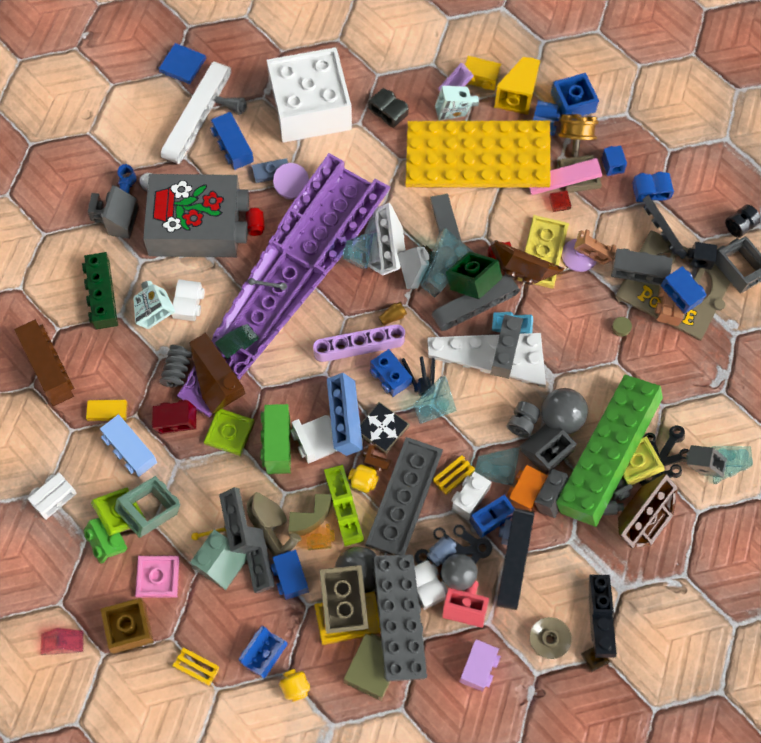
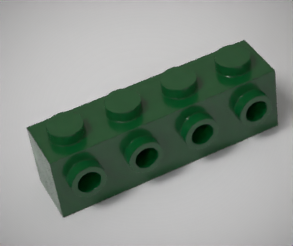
[82,252,118,330]

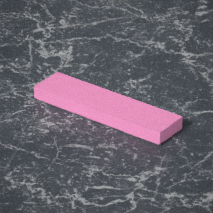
[530,158,602,195]

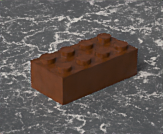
[14,319,75,407]

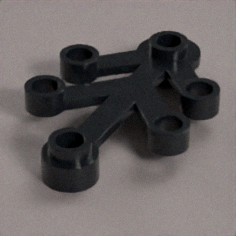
[639,425,690,486]
[414,525,492,580]

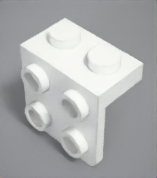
[290,415,337,464]

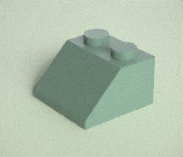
[190,529,247,590]

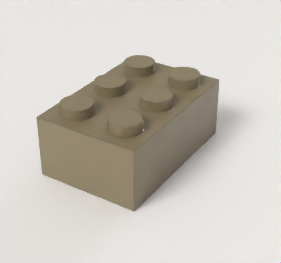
[320,565,368,634]

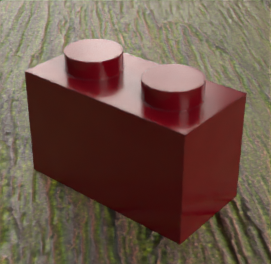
[152,400,197,435]

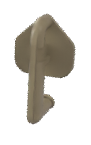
[247,492,301,556]

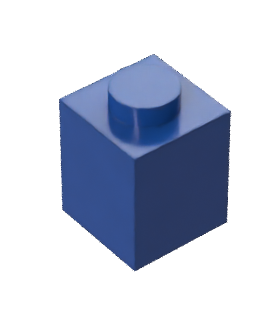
[601,146,627,176]

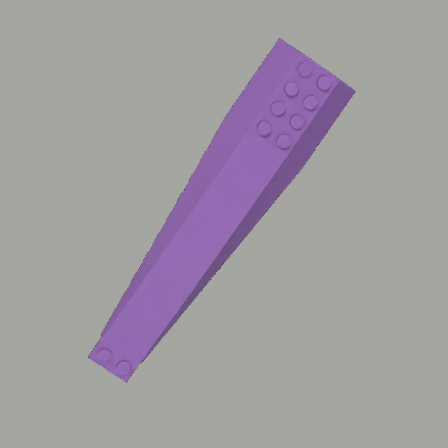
[177,153,390,418]

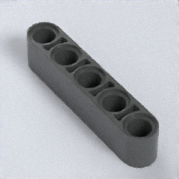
[432,275,520,331]

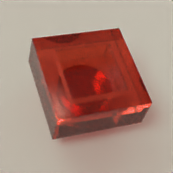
[549,191,572,212]

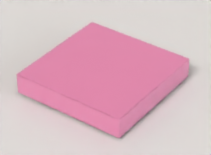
[135,556,180,598]

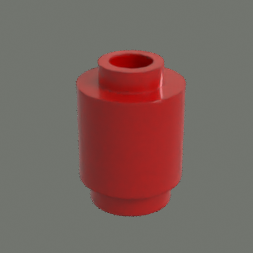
[245,207,265,236]

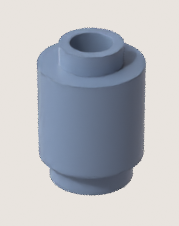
[427,537,457,567]

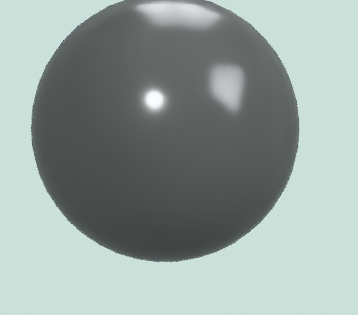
[541,388,588,434]
[335,546,378,593]

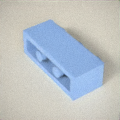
[100,414,157,477]

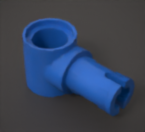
[117,164,137,194]

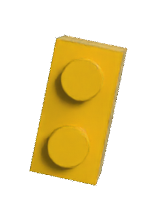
[465,55,501,91]

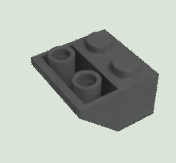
[101,185,139,239]
[518,425,577,475]

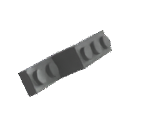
[219,487,275,593]

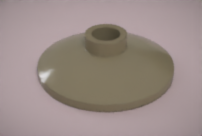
[530,617,572,659]

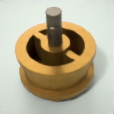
[557,114,599,157]

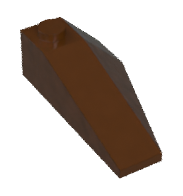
[189,333,246,414]

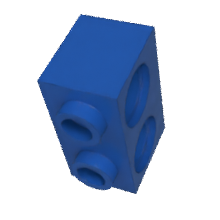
[470,494,514,538]

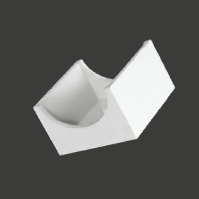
[267,47,352,142]

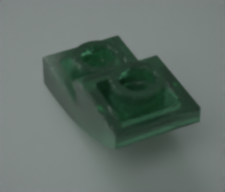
[215,324,259,359]

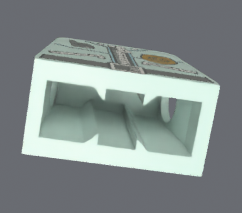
[435,86,479,120]
[133,281,175,329]

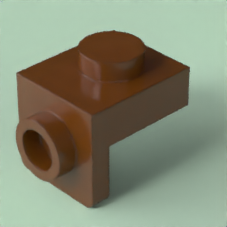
[363,442,391,471]

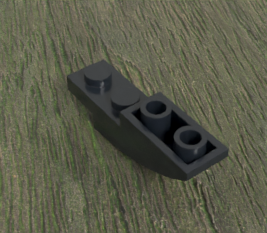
[589,575,617,658]

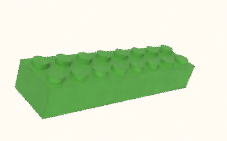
[556,374,663,527]

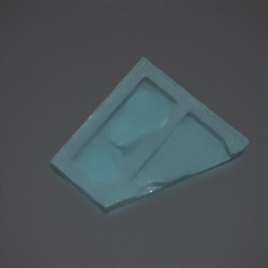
[712,446,753,484]
[475,448,520,485]

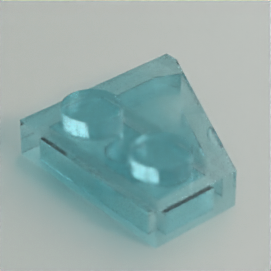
[343,233,373,269]
[413,375,457,424]

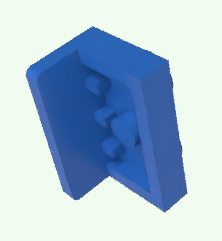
[238,626,288,679]

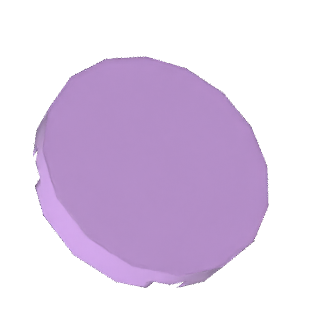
[273,163,309,199]

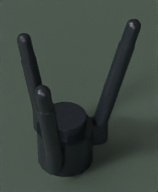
[402,356,435,396]

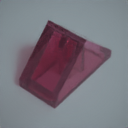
[41,628,84,655]

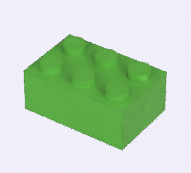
[261,404,291,474]

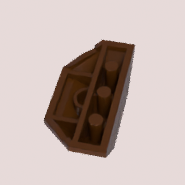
[490,240,564,285]
[618,474,678,548]

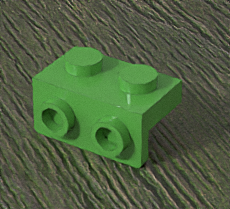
[84,518,128,564]

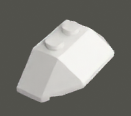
[364,203,405,275]

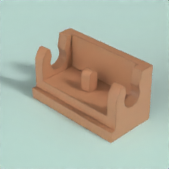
[574,229,616,265]

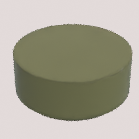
[612,317,632,337]

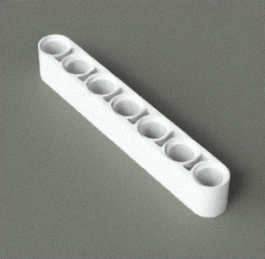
[161,62,231,164]

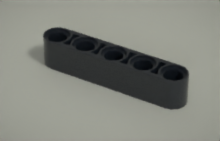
[496,507,535,610]

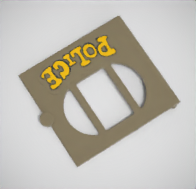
[615,231,730,341]

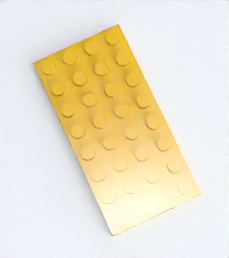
[406,121,550,187]

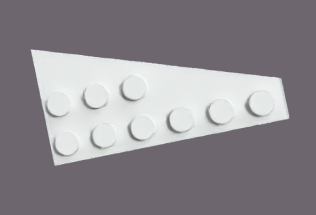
[427,333,546,388]

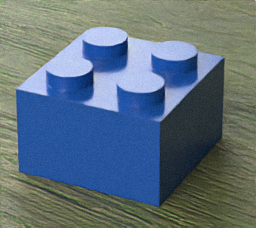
[551,72,599,116]

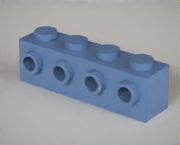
[327,373,363,456]

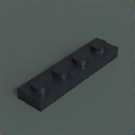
[642,195,688,259]

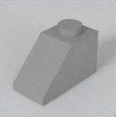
[397,247,430,289]

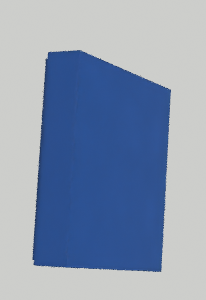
[159,43,206,84]

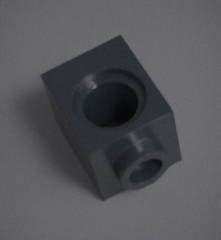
[687,242,718,270]

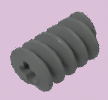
[159,345,192,388]

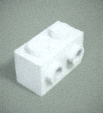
[451,471,491,521]

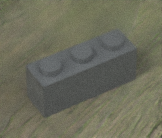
[611,248,673,285]
[490,314,523,379]

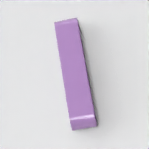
[313,324,405,362]

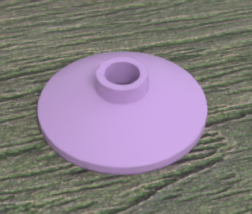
[561,239,597,272]

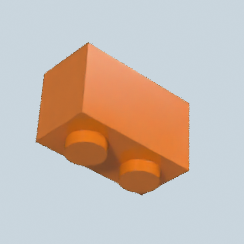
[506,465,548,510]

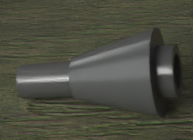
[215,96,247,115]

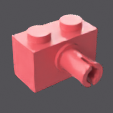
[443,581,489,628]

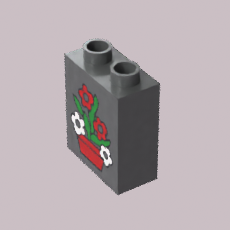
[143,174,249,257]

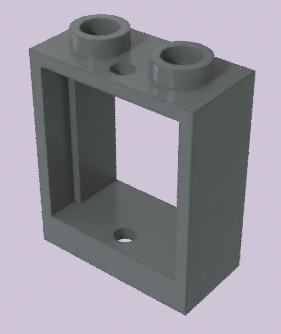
[715,236,761,294]

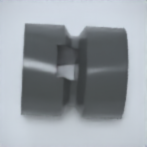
[507,401,541,438]

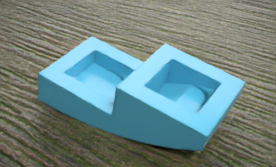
[492,312,533,334]

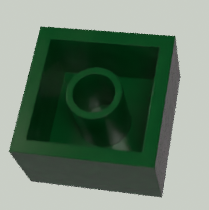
[446,251,502,299]

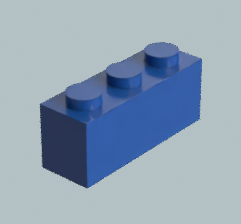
[210,112,254,170]

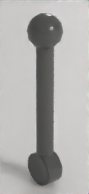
[248,278,287,291]

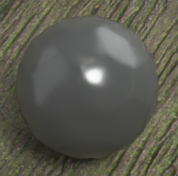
[441,554,478,591]

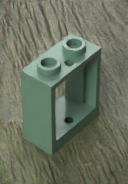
[114,476,181,538]

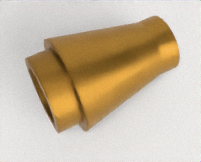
[378,301,407,326]

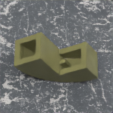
[288,494,332,537]

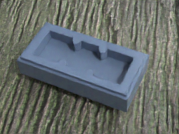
[252,158,288,183]

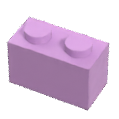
[460,640,501,692]

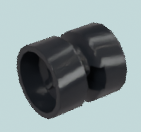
[725,204,761,238]

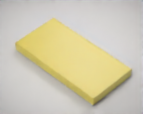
[517,215,569,289]

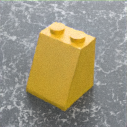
[494,57,540,115]

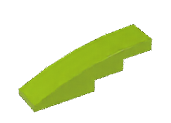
[324,465,364,546]

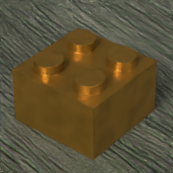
[100,598,154,654]

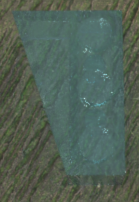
[421,228,473,298]

